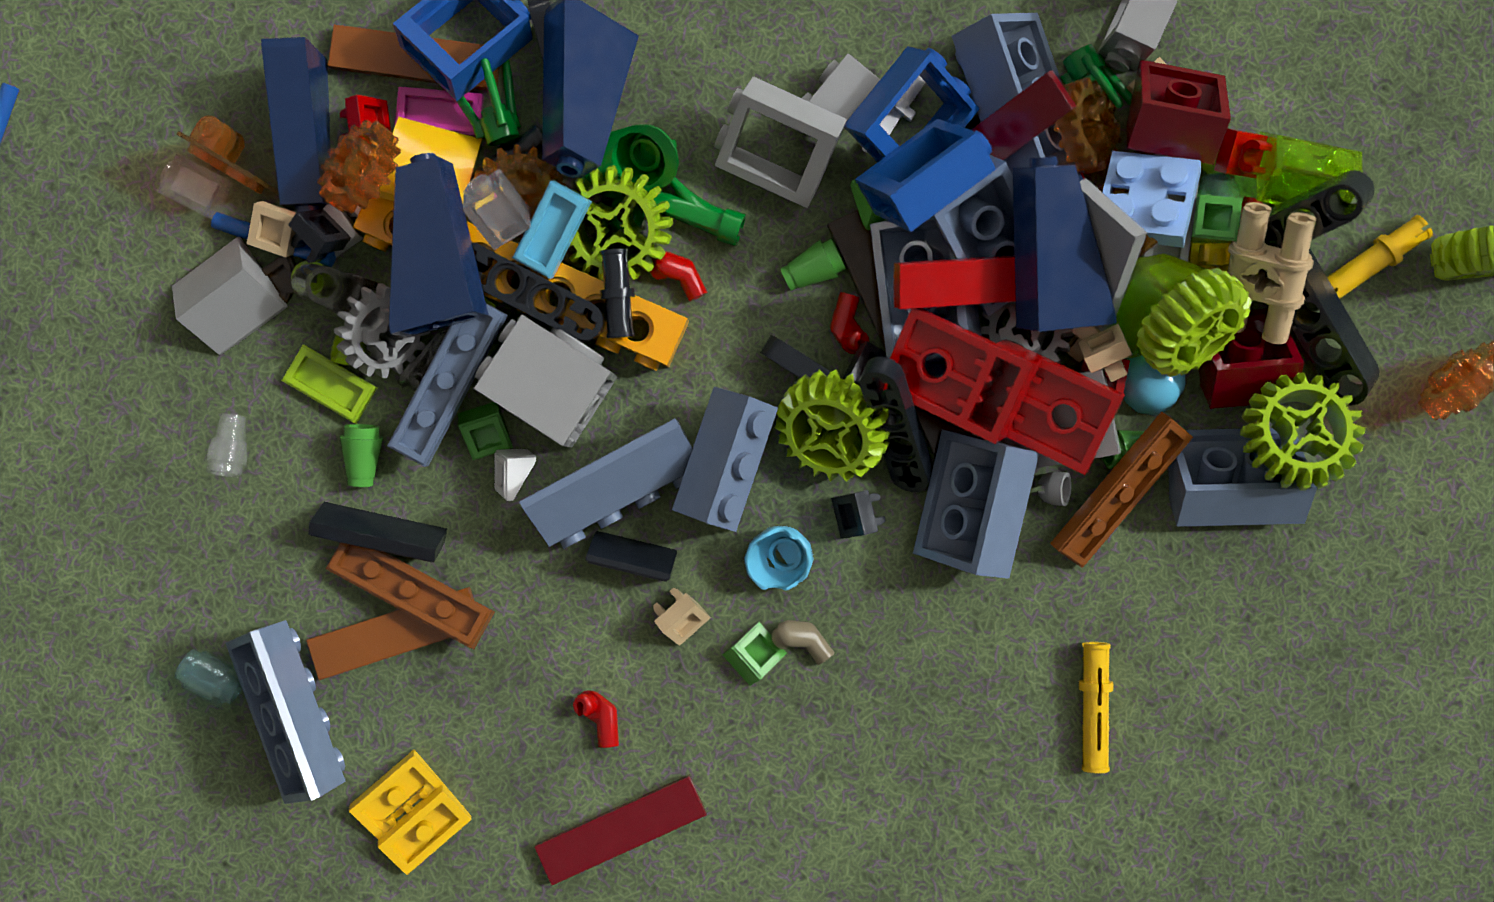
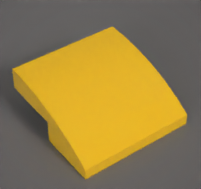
[375,116,482,208]
[349,750,471,875]

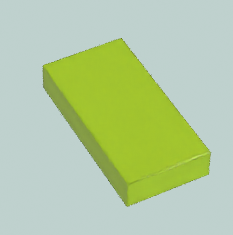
[282,344,378,424]

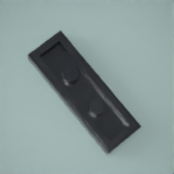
[308,502,447,563]

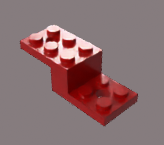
[883,308,1125,475]

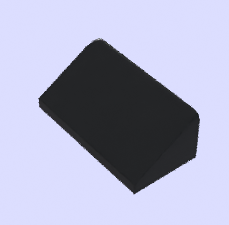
[586,531,677,582]

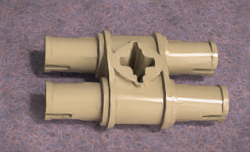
[1227,202,1316,344]

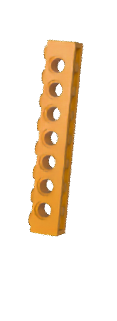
[353,180,689,371]

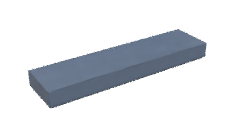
[387,303,508,467]

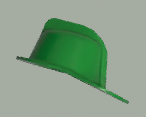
[585,124,679,199]

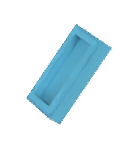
[512,180,592,279]

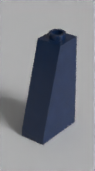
[542,0,639,179]
[261,37,333,212]
[389,153,489,337]
[1013,156,1116,332]

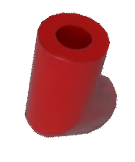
[650,251,708,302]

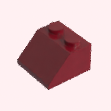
[1126,59,1231,165]
[1199,309,1304,409]

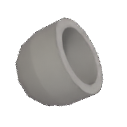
[1038,471,1071,506]

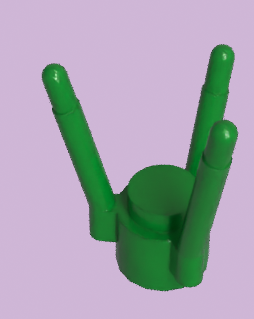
[1060,44,1132,147]
[456,58,521,146]

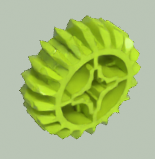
[569,165,673,281]
[1430,225,1494,281]
[1136,267,1252,377]
[775,369,890,482]
[1240,372,1366,491]

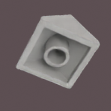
[172,237,288,355]

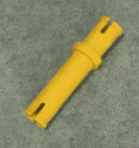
[1327,215,1433,299]
[1079,642,1113,773]

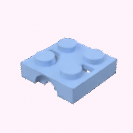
[1102,151,1201,248]

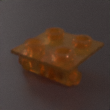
[176,115,278,194]

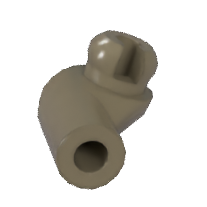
[771,620,835,665]

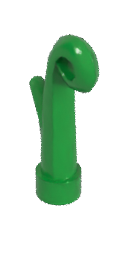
[607,177,746,246]

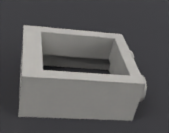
[1097,0,1178,72]
[714,76,847,208]

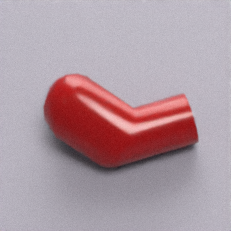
[830,292,870,354]
[573,690,619,748]

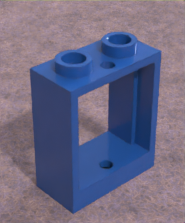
[393,0,533,101]
[844,46,980,162]
[855,119,996,232]

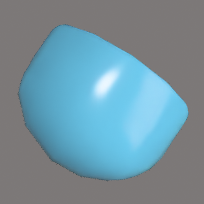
[1123,350,1186,415]
[744,526,814,591]

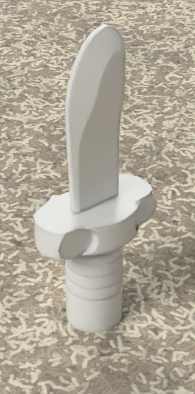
[862,76,926,152]

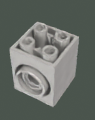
[474,315,617,448]

